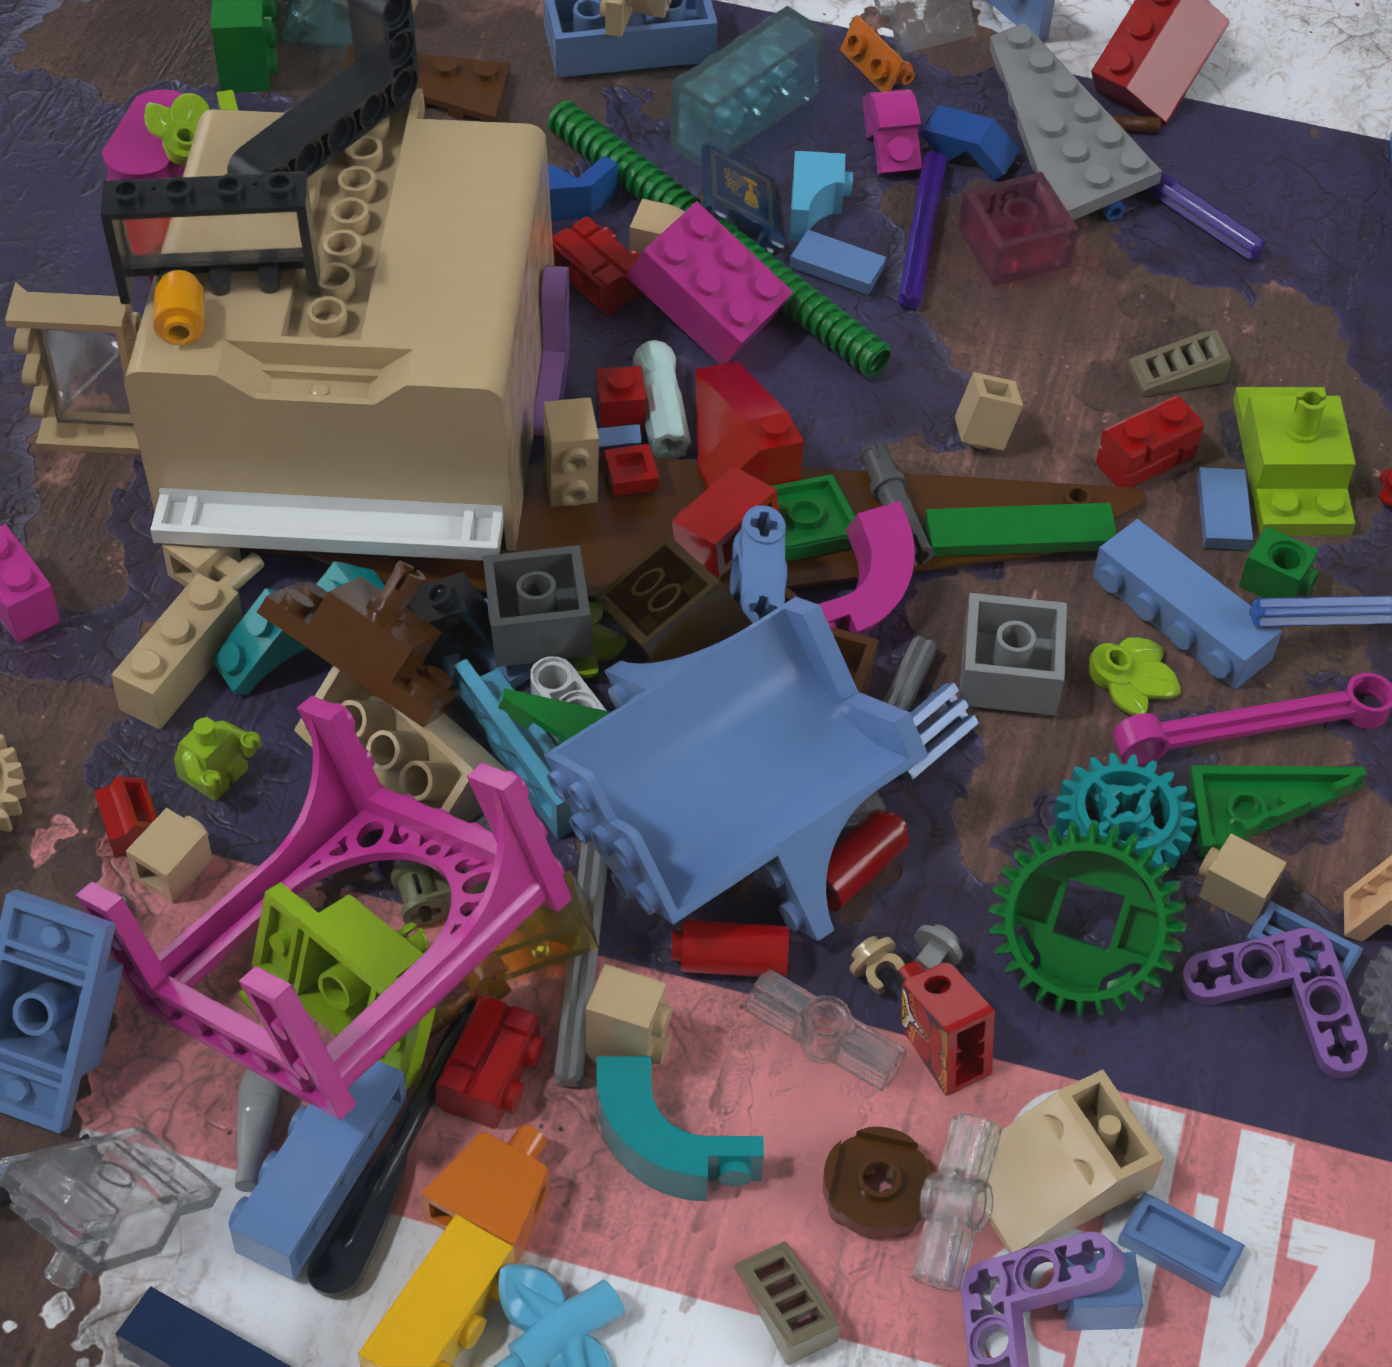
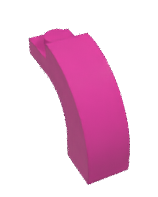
[818,501,915,636]

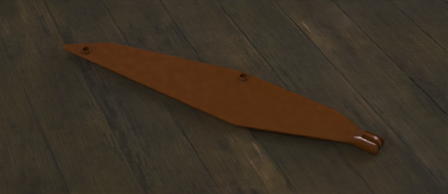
[240,454,1145,599]

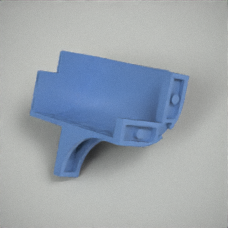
[544,597,929,941]

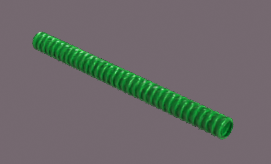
[547,100,891,377]

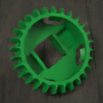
[989,820,1187,1016]

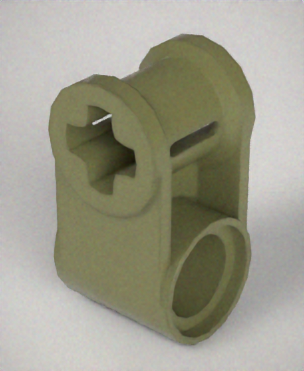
[390,860,488,928]

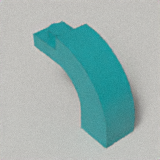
[596,1056,764,1201]

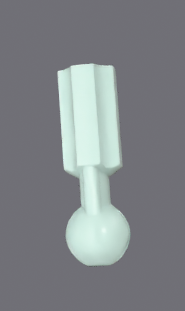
[632,340,691,459]

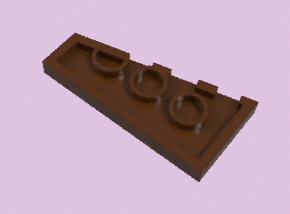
[341,45,510,122]

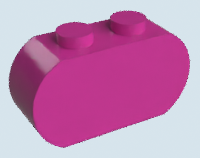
[102,90,186,181]

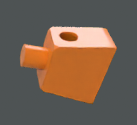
[421,1124,550,1264]

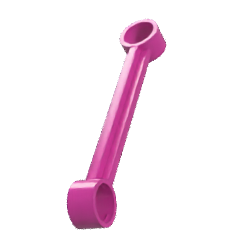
[1112,673,1392,767]

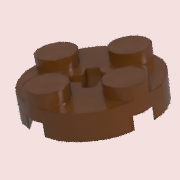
[822,1126,935,1238]

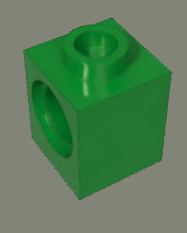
[1238,526,1319,598]

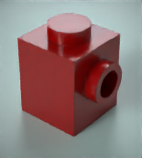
[596,366,646,437]

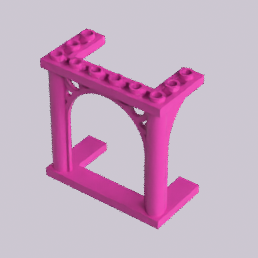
[75,696,572,1120]

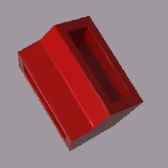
[94,776,157,858]

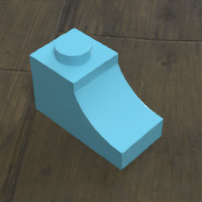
[789,151,853,241]

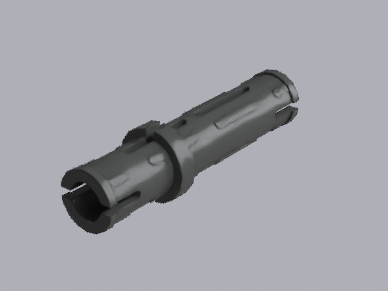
[859,442,934,567]

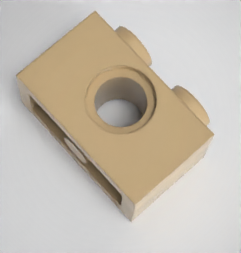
[544,397,599,507]

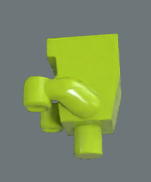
[174,716,262,802]

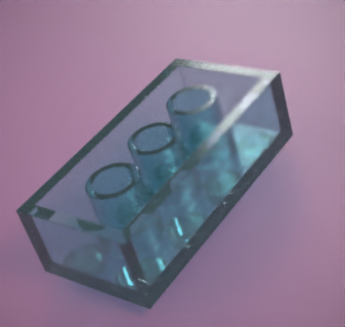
[670,5,824,168]

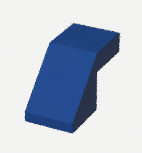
[918,105,1021,181]
[548,156,618,221]

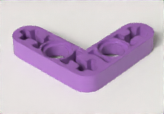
[533,265,570,437]
[1181,928,1368,1079]
[961,1231,1125,1367]

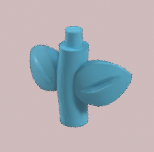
[493,1264,626,1367]

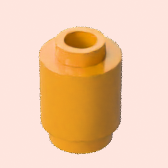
[153,270,205,345]

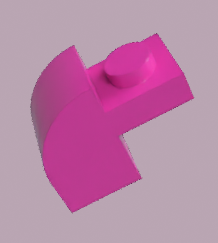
[862,89,922,175]

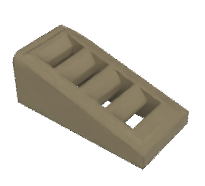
[1127,330,1231,397]
[735,1241,840,1365]

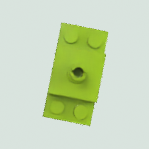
[1233,387,1356,536]
[251,882,436,1090]

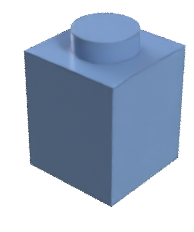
[1054,1252,1143,1331]

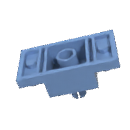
[0,889,124,1134]

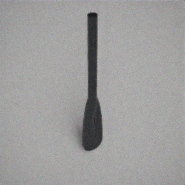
[307,976,497,1297]

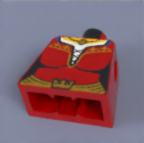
[894,961,995,1096]

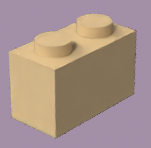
[585,964,673,1069]

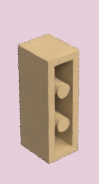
[111,573,243,730]

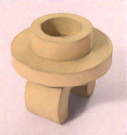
[849,936,905,995]

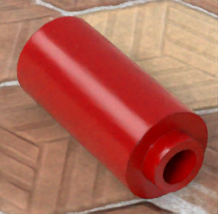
[826,809,909,912]
[671,919,789,979]

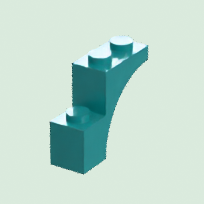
[211,561,385,695]

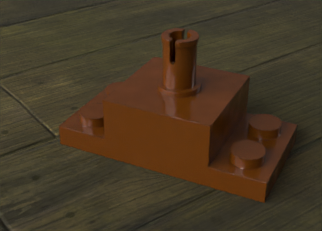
[256,561,462,728]

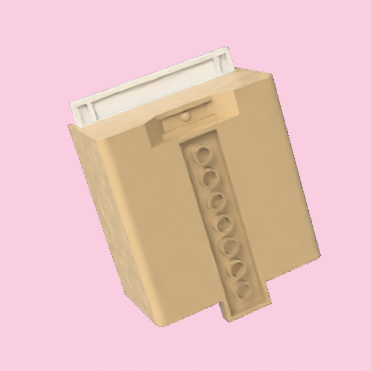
[124,89,554,560]

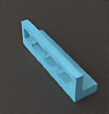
[454,659,574,840]

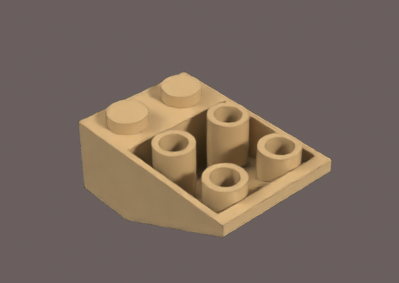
[954,1069,1165,1253]

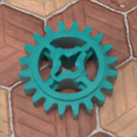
[1053,753,1196,878]

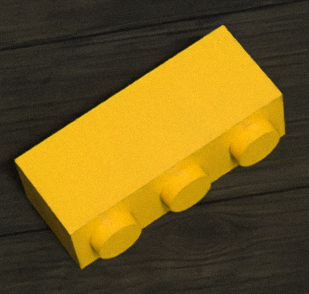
[358,1214,515,1367]

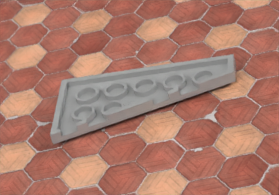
[989,22,1162,229]

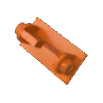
[840,15,915,92]

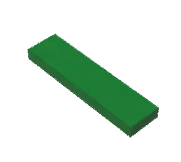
[924,503,1117,557]

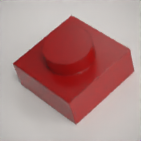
[603,444,659,497]

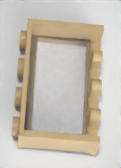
[5,282,141,455]

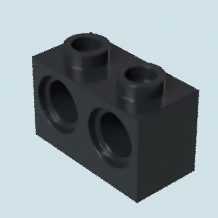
[406,572,490,664]

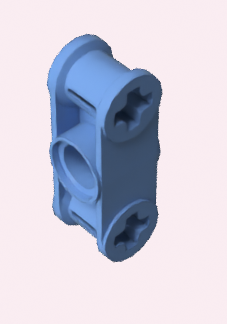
[730,505,787,623]

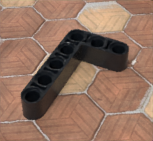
[227,0,419,179]

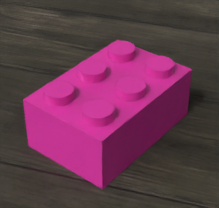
[626,201,793,364]

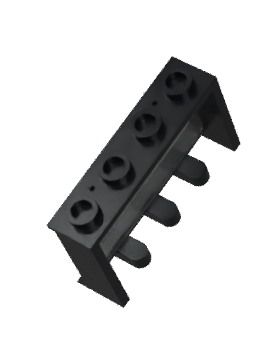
[100,172,320,304]

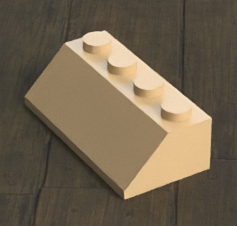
[294,666,507,823]

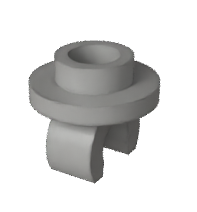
[914,924,963,970]

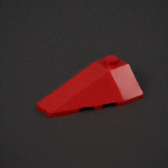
[695,361,804,488]

